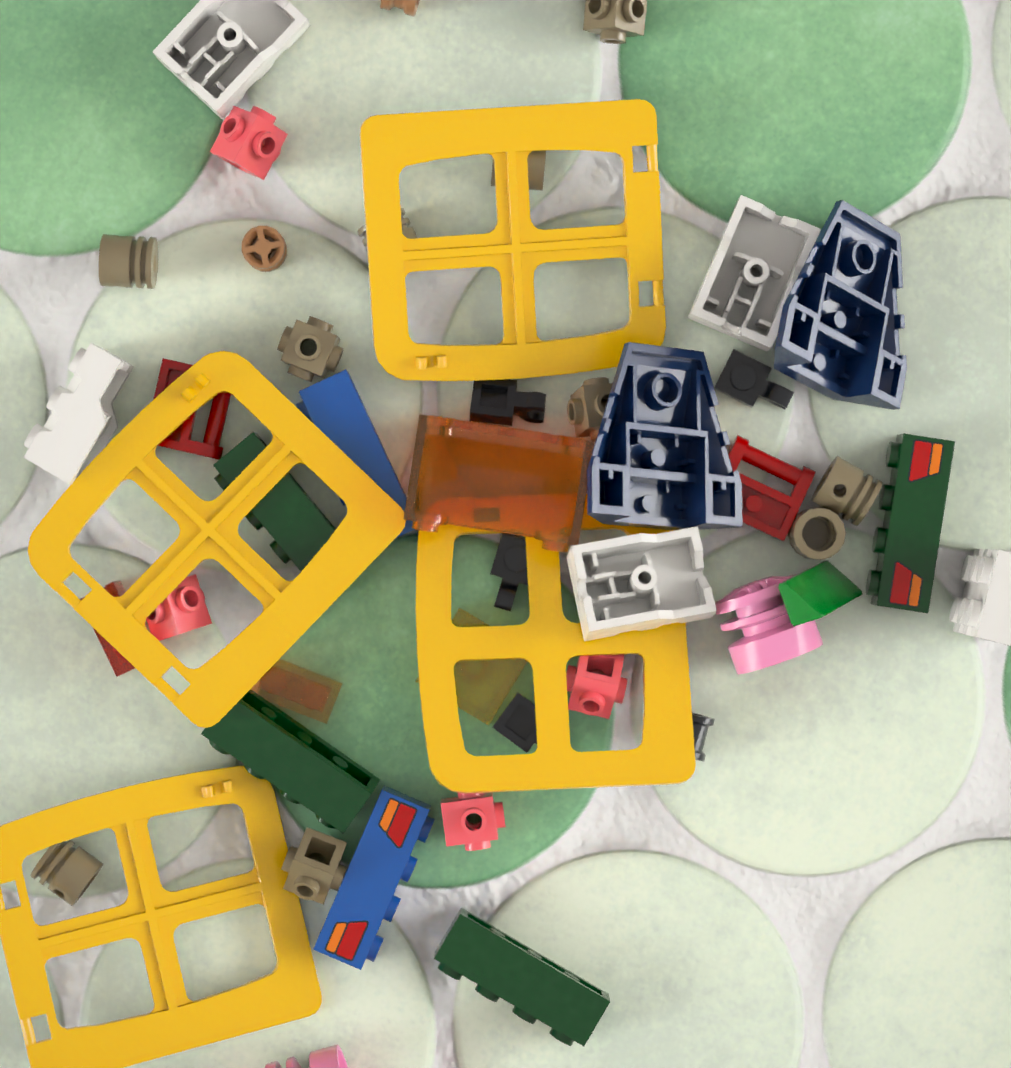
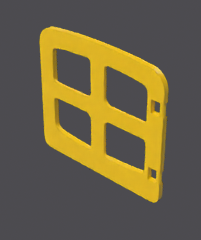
[360,99,666,381]
[28,351,406,728]
[415,494,696,793]
[0,766,322,1068]

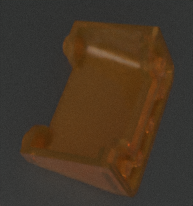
[404,414,595,552]

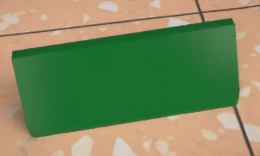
[778,560,863,626]

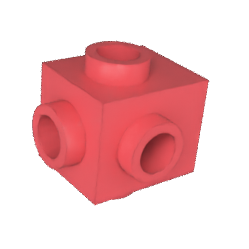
[210,106,288,180]
[146,574,212,641]
[566,654,628,719]
[440,792,506,851]

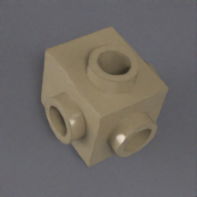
[583,0,647,44]
[277,316,344,382]
[567,377,613,443]
[281,827,347,905]

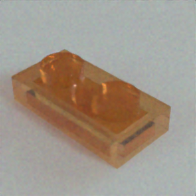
[250,658,343,724]

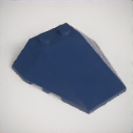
[774,200,907,410]
[587,342,743,530]

